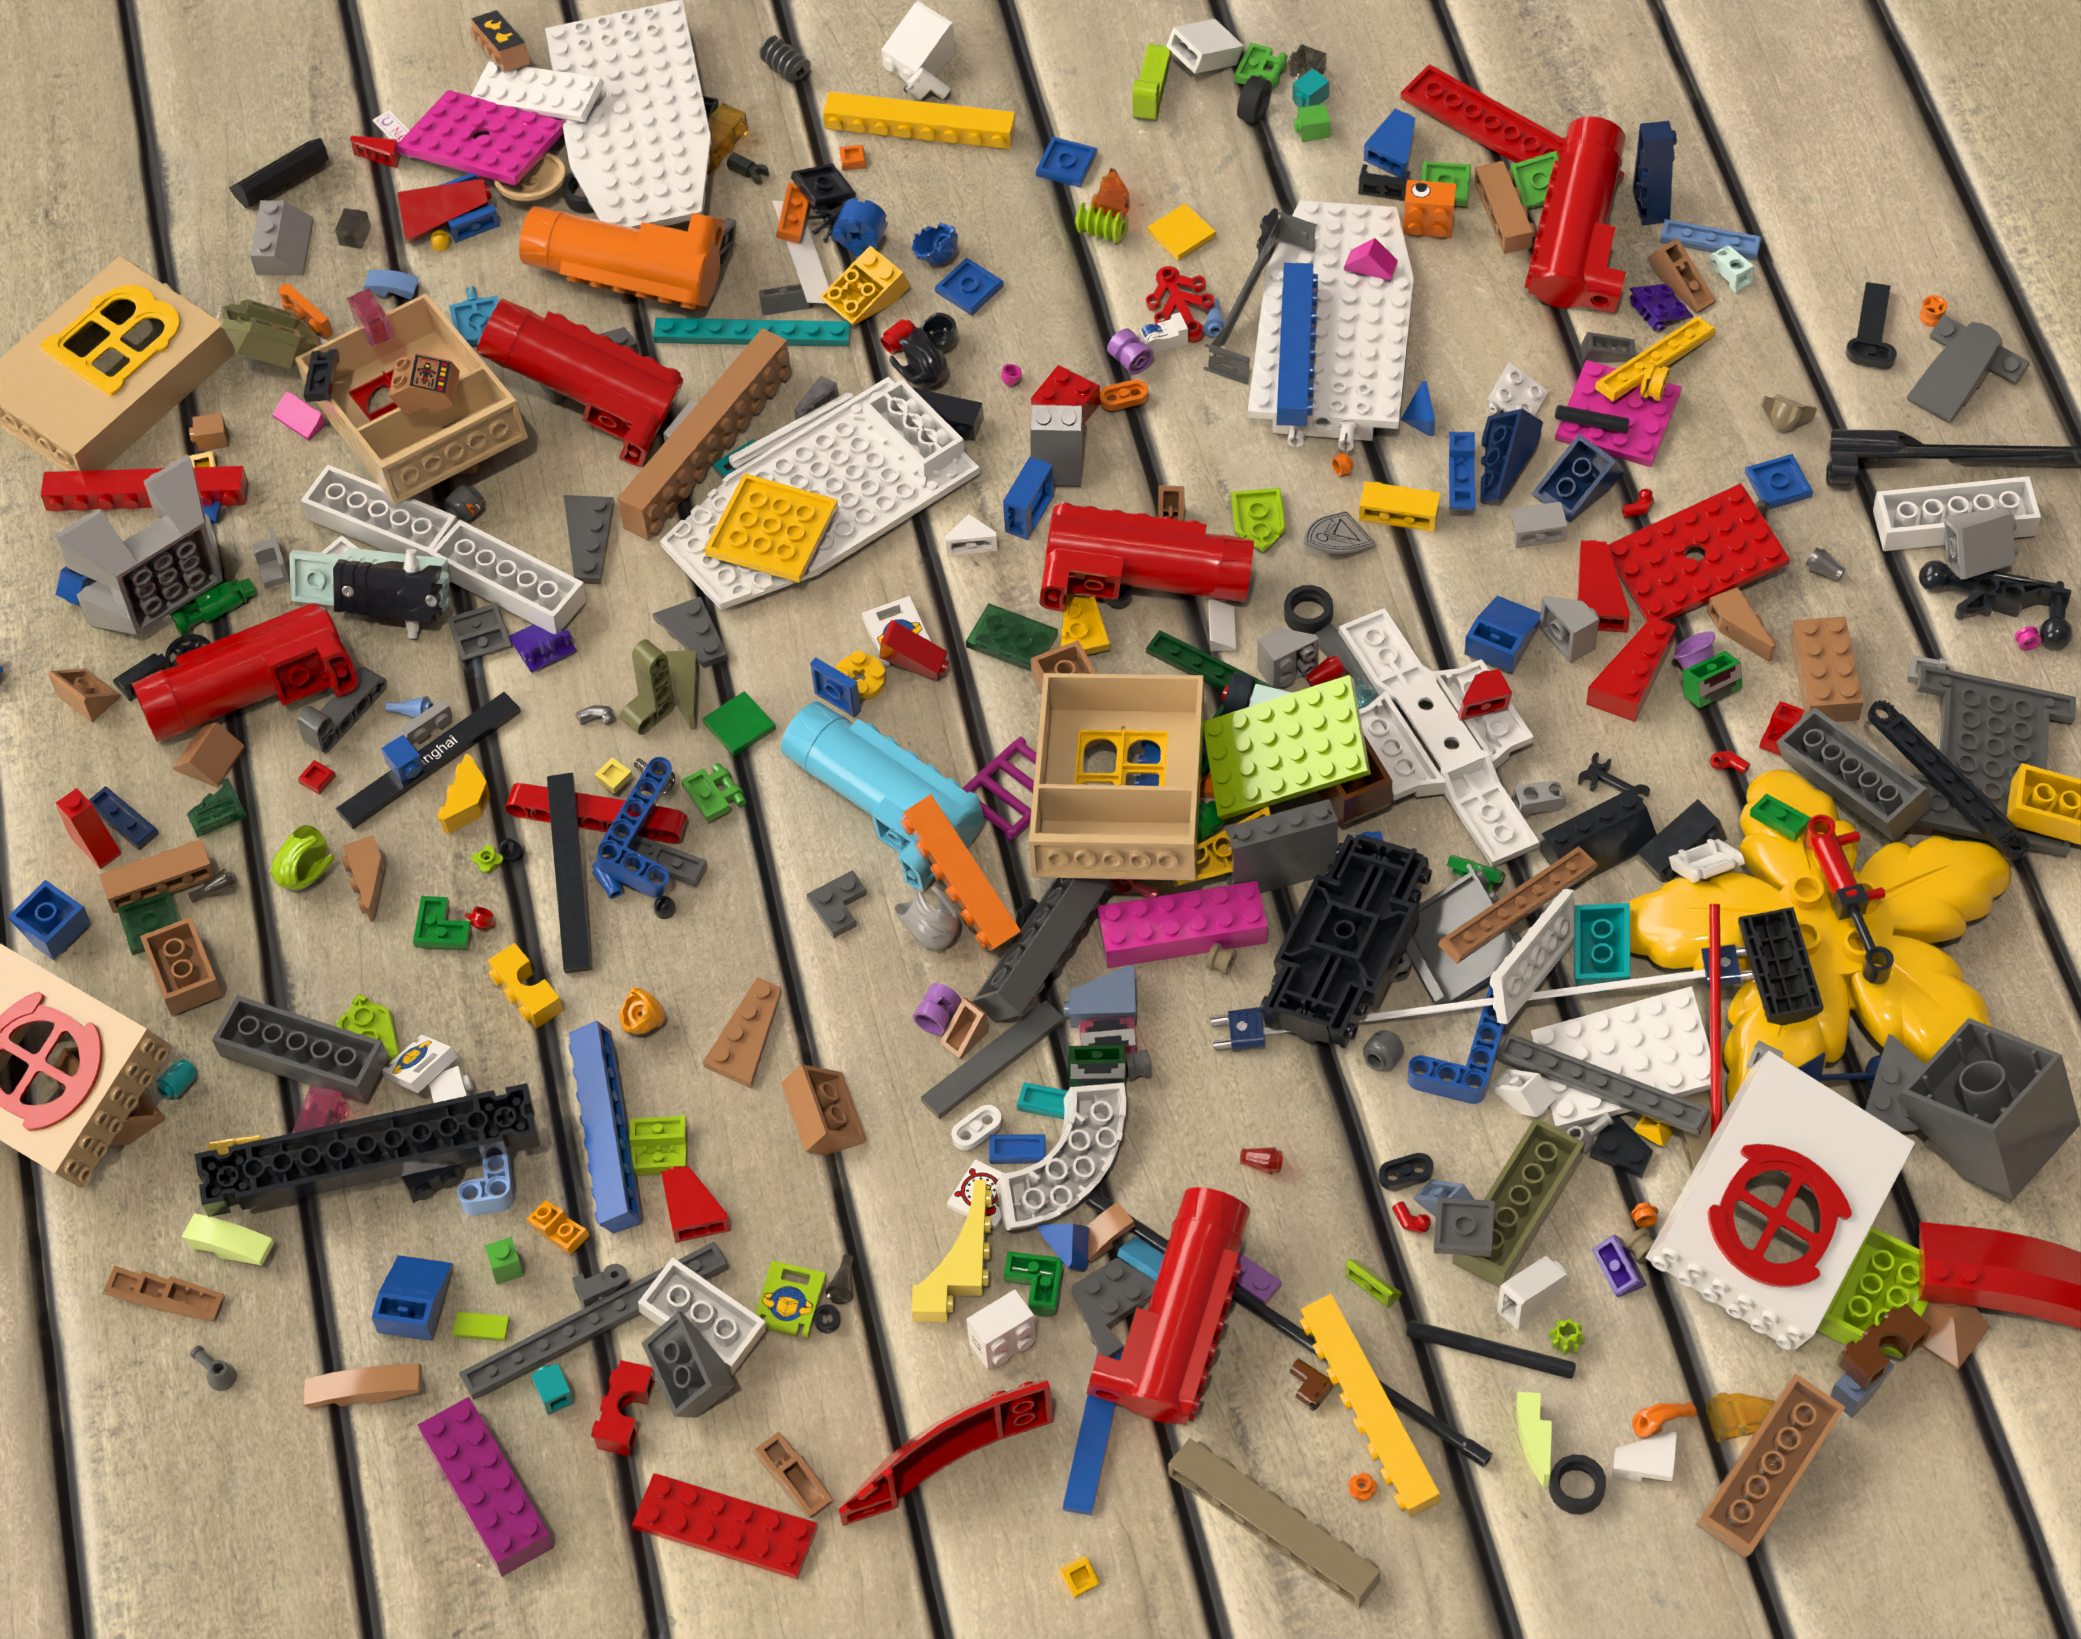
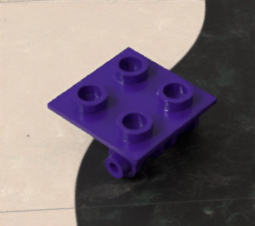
[1629,284,1693,332]
[508,624,577,672]

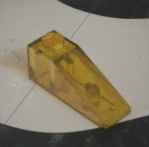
[1706,1392,1775,1442]

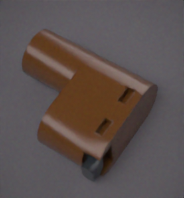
[1290,1358,1334,1411]

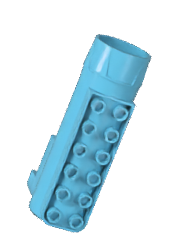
[781,701,984,892]

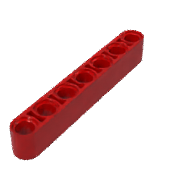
[505,783,688,844]

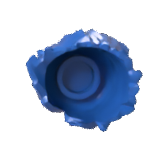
[912,223,958,265]

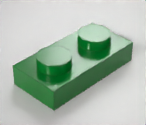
[1750,793,1811,841]

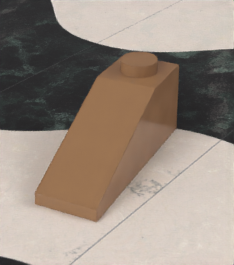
[1647,238,1716,313]

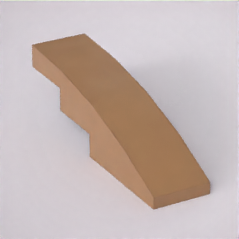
[103,1265,224,1321]
[304,1363,422,1409]

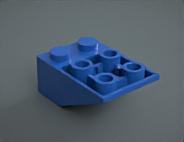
[1464,595,1541,673]
[371,1255,453,1341]

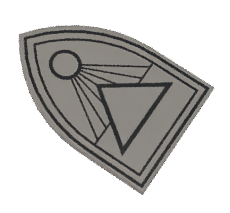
[1304,511,1376,556]

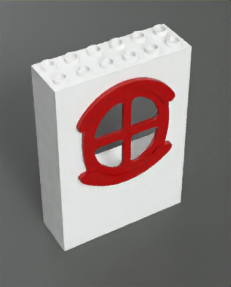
[1646,1051,1915,1351]

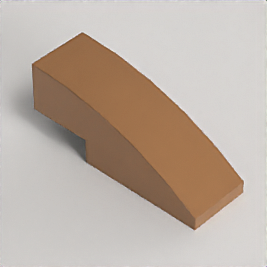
[753,1431,833,1518]

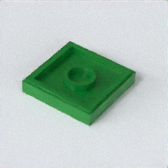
[702,691,776,756]

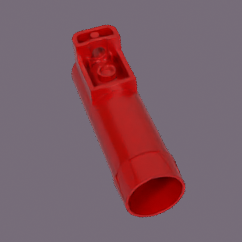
[1524,116,1626,314]
[476,298,684,466]
[1039,502,1254,612]
[132,603,358,742]
[1086,1187,1251,1426]

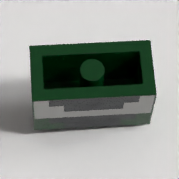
[1068,1045,1126,1089]

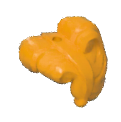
[619,987,665,1035]

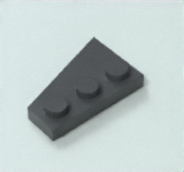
[653,597,728,668]

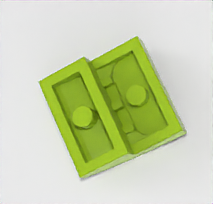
[629,1115,687,1176]

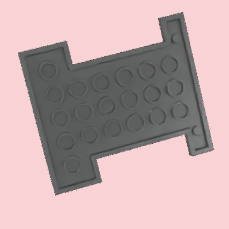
[1912,664,2076,857]

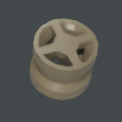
[1206,942,1237,975]
[1624,1228,1655,1264]

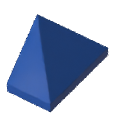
[1400,381,1435,436]

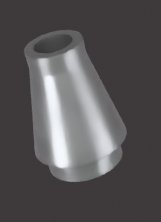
[1806,547,1846,582]

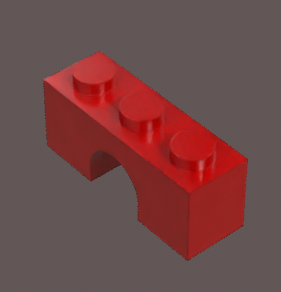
[591,1360,656,1457]

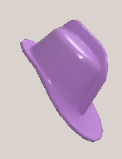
[1673,631,1715,670]

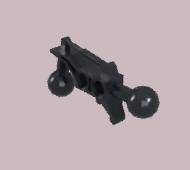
[1919,560,2073,650]

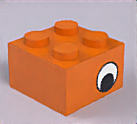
[1403,180,1456,238]

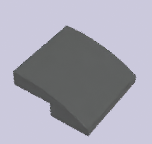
[447,603,511,662]

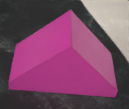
[1344,238,1398,281]

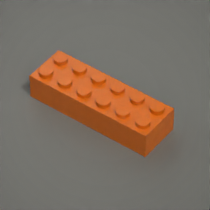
[900,794,1021,951]

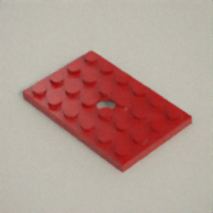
[1608,483,1790,622]

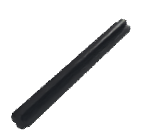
[1406,1320,1576,1379]

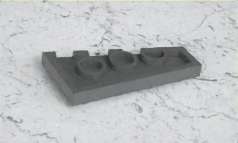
[564,495,614,584]

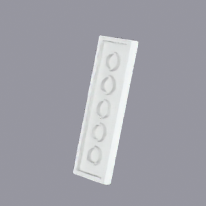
[471,61,605,122]
[1490,889,1575,1024]

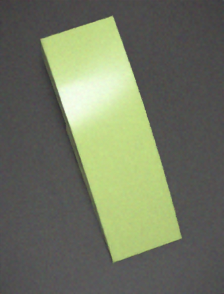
[182,1213,275,1265]
[1516,1392,1552,1487]

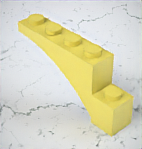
[912,1180,992,1322]

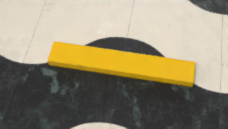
[1595,316,1716,401]

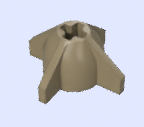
[1761,394,1817,431]

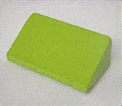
[1345,1259,1402,1308]

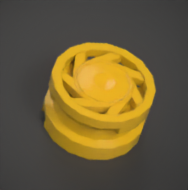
[1640,362,1670,402]

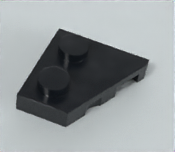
[1589,1115,1653,1179]

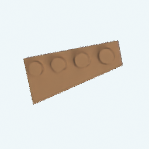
[703,977,782,1088]

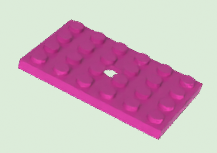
[396,90,565,185]

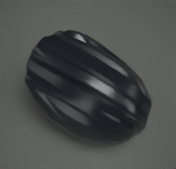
[889,327,948,388]

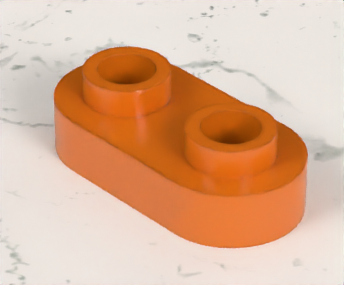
[1100,380,1149,411]

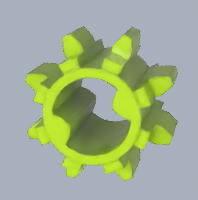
[1549,1317,1585,1356]

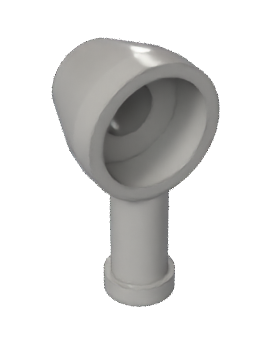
[1567,1112,1614,1155]

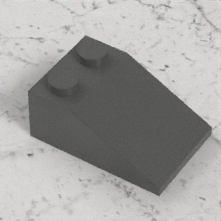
[1030,405,1083,487]
[642,1311,735,1417]

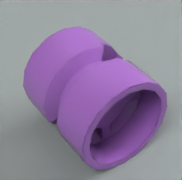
[1107,328,1154,375]
[913,983,961,1035]

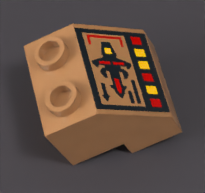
[389,353,460,416]

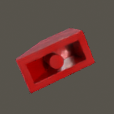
[1458,669,1512,721]

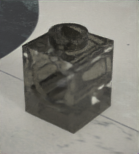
[1288,44,1327,79]

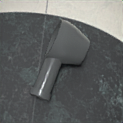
[190,1345,236,1391]

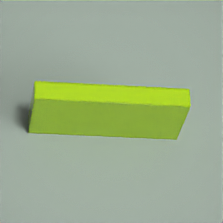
[452,1311,510,1342]

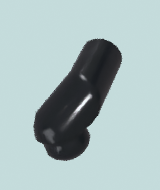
[1016,898,1038,929]

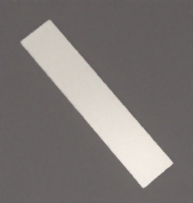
[773,201,829,303]

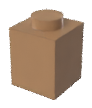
[189,412,229,452]

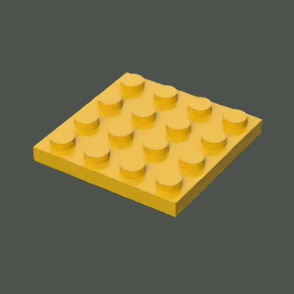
[704,473,838,583]

